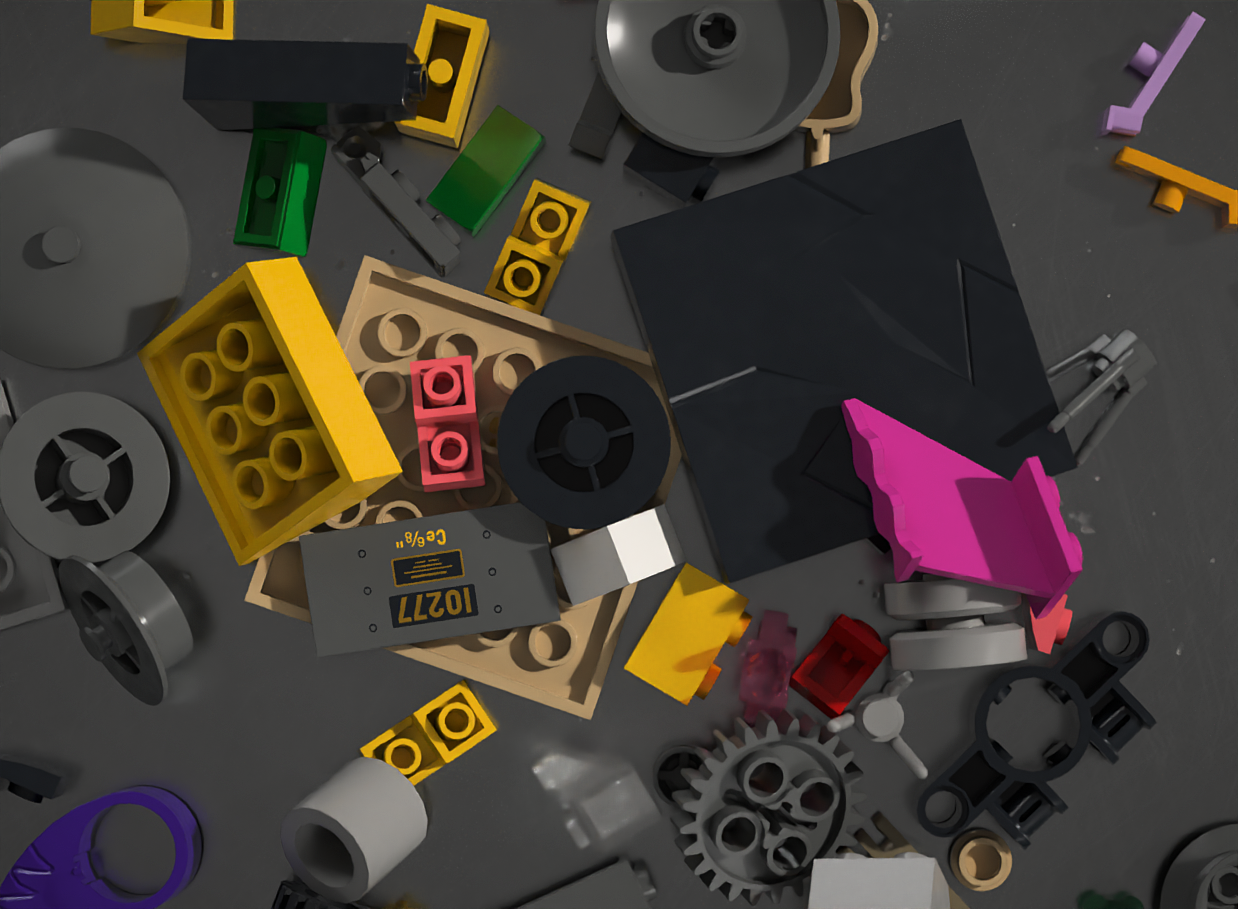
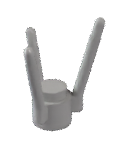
[827,671,928,779]

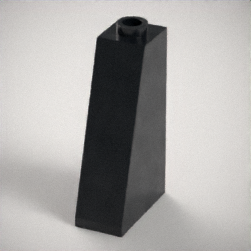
[183,38,428,130]

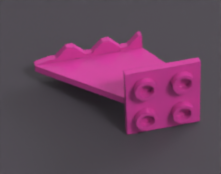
[841,398,1083,620]

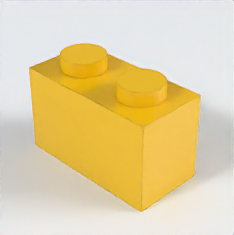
[394,4,490,148]
[624,562,753,706]

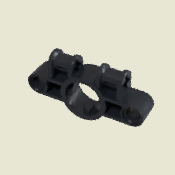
[911,610,1157,850]

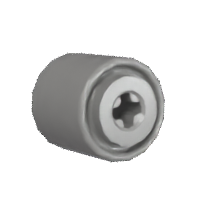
[280,757,428,904]

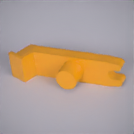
[1115,146,1238,228]

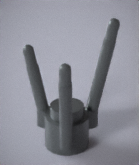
[1045,329,1157,465]

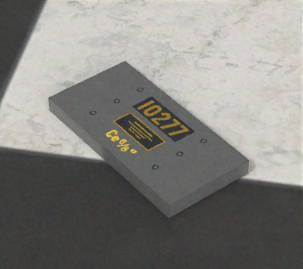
[299,502,561,658]

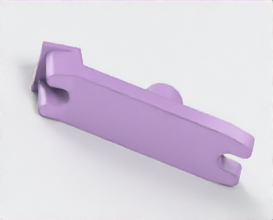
[1100,11,1206,137]

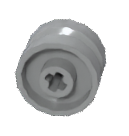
[884,574,1027,671]

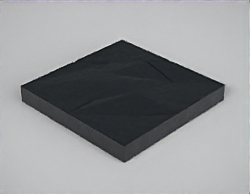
[610,119,1078,584]

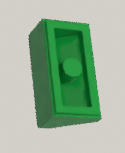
[425,105,546,238]
[233,128,327,257]

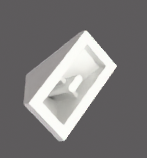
[550,504,687,606]

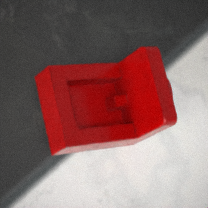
[787,613,889,719]

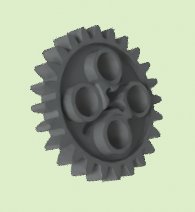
[670,709,867,906]

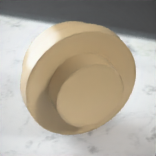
[950,829,1012,891]

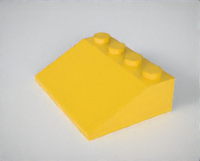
[137,257,403,566]

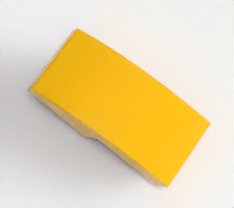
[484,178,592,316]
[357,680,497,786]

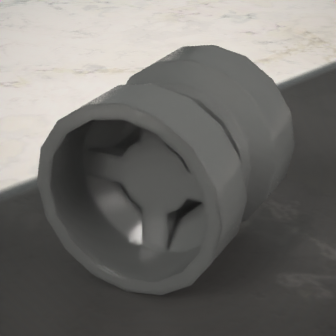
[652,743,702,809]

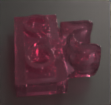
[737,608,797,728]

